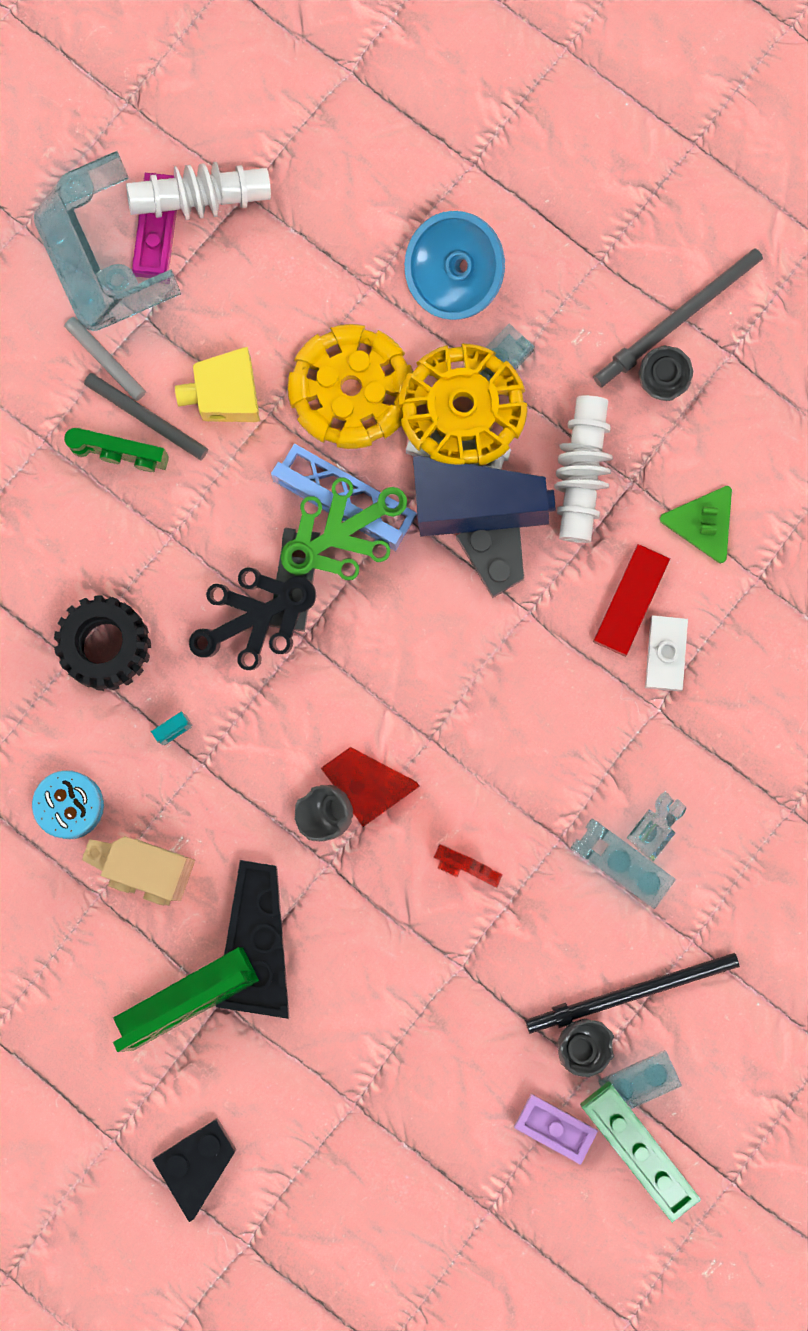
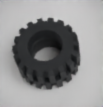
[54,595,151,691]

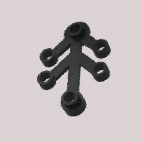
[189,567,316,670]

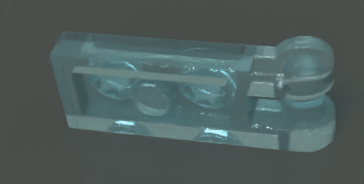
[570,819,676,909]

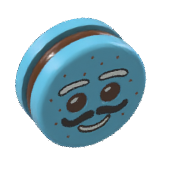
[32,770,104,839]

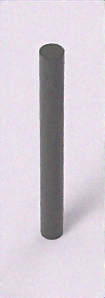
[84,373,208,461]

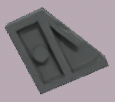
[456,527,524,598]

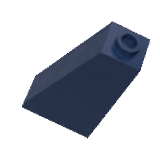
[413,456,556,537]

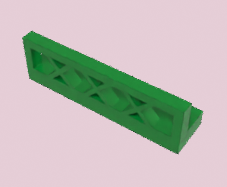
[113,947,259,1052]

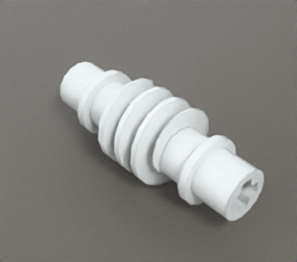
[126,162,271,220]
[554,395,613,543]

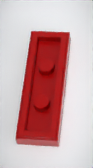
[593,544,671,657]

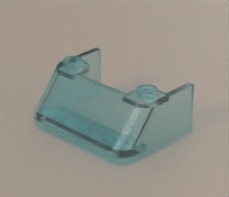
[33,151,181,331]

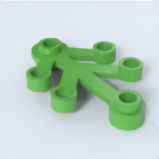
[281,477,407,580]

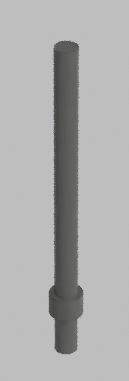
[593,248,763,388]

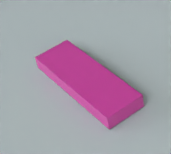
[131,172,177,280]

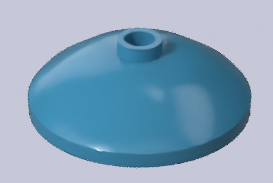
[404,211,505,320]

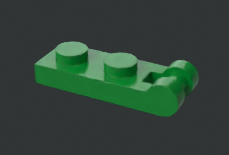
[64,428,169,472]

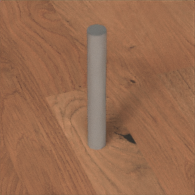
[64,317,146,401]

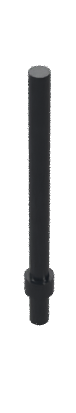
[525,953,740,1034]

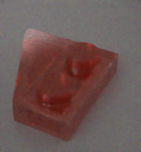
[321,747,420,828]
[433,844,503,888]

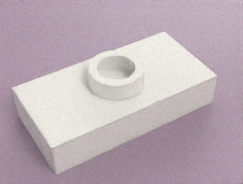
[645,615,688,692]

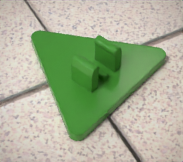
[660,486,732,563]

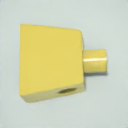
[175,347,260,422]

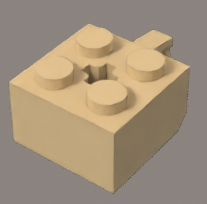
[82,836,195,906]

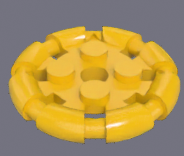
[288,324,413,449]
[398,343,528,466]

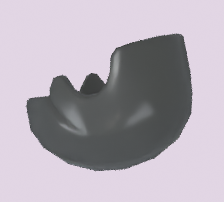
[638,345,694,401]
[294,785,353,841]
[557,1019,614,1078]

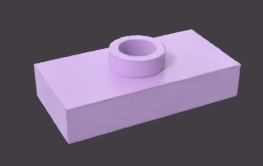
[514,1094,598,1165]

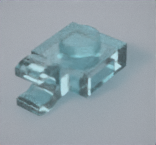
[627,792,686,861]

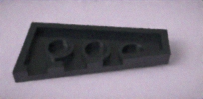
[216,860,289,1019]

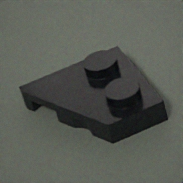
[152,1118,236,1222]

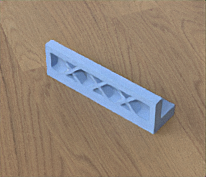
[271,443,417,551]

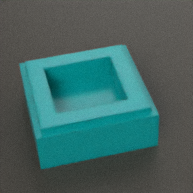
[151,711,192,745]

